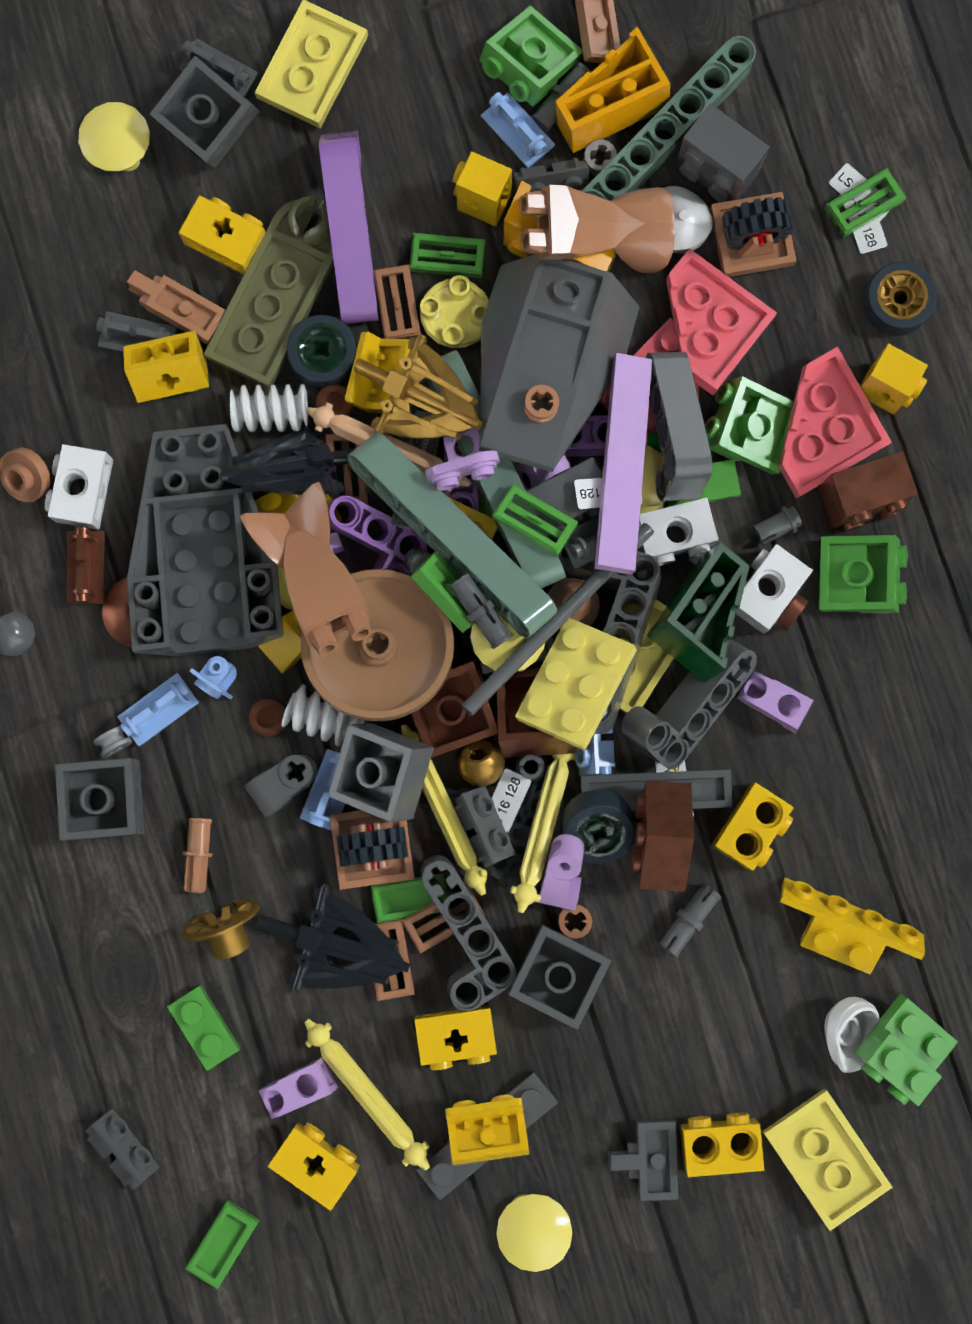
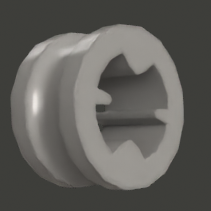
[584,139,617,177]
[94,726,132,758]

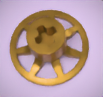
[181,899,260,960]

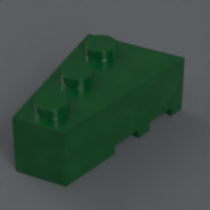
[647,542,749,683]

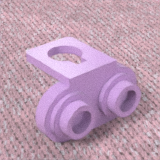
[425,429,500,491]

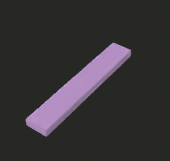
[594,353,652,575]

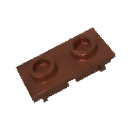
[67,527,105,605]

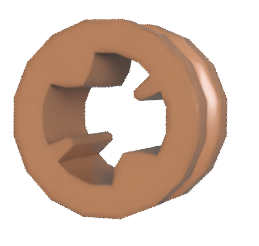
[524,384,559,423]
[558,904,592,939]

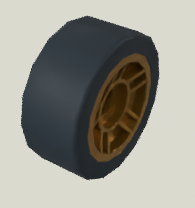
[863,262,937,336]

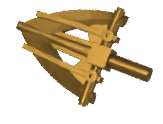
[354,334,483,440]

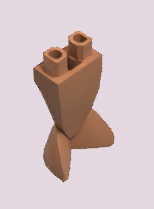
[519,185,675,274]
[240,482,372,657]

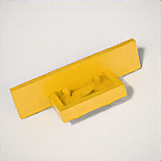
[780,878,925,975]

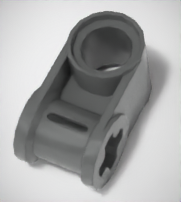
[244,755,318,818]

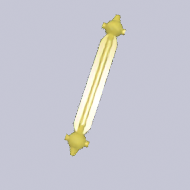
[401,724,487,896]
[510,753,575,913]
[304,1019,430,1171]

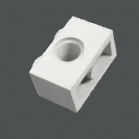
[45,444,113,530]
[639,498,718,566]
[735,544,813,634]

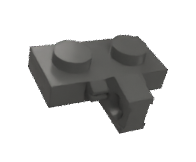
[608,1119,679,1201]

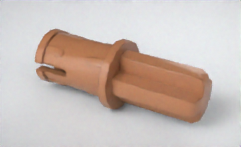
[182,818,213,893]

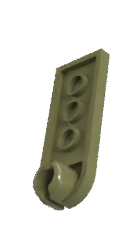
[203,196,334,389]

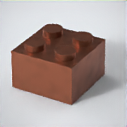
[818,452,918,532]
[412,660,498,758]
[497,669,578,758]
[632,780,694,892]

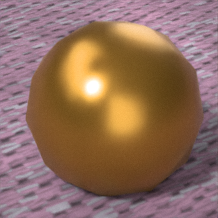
[458,740,505,787]

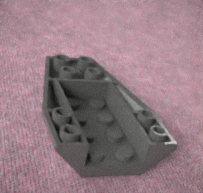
[479,254,640,472]
[127,424,284,656]

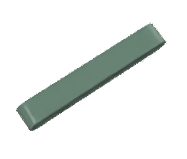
[582,36,756,202]
[426,350,566,589]
[347,432,557,639]

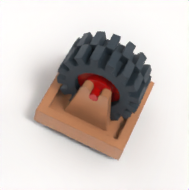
[710,192,797,277]
[330,810,415,890]

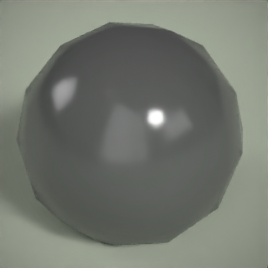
[0,611,36,656]

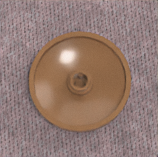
[301,569,454,721]

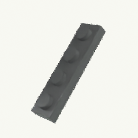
[580,769,732,811]
[416,1071,558,1200]

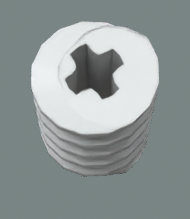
[230,384,308,432]
[281,684,364,747]

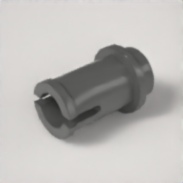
[752,506,802,546]
[516,755,545,782]

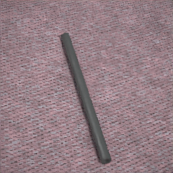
[461,523,654,716]

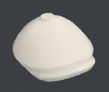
[665,186,713,253]
[824,997,880,1073]

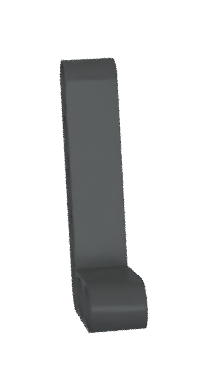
[558,547,661,734]

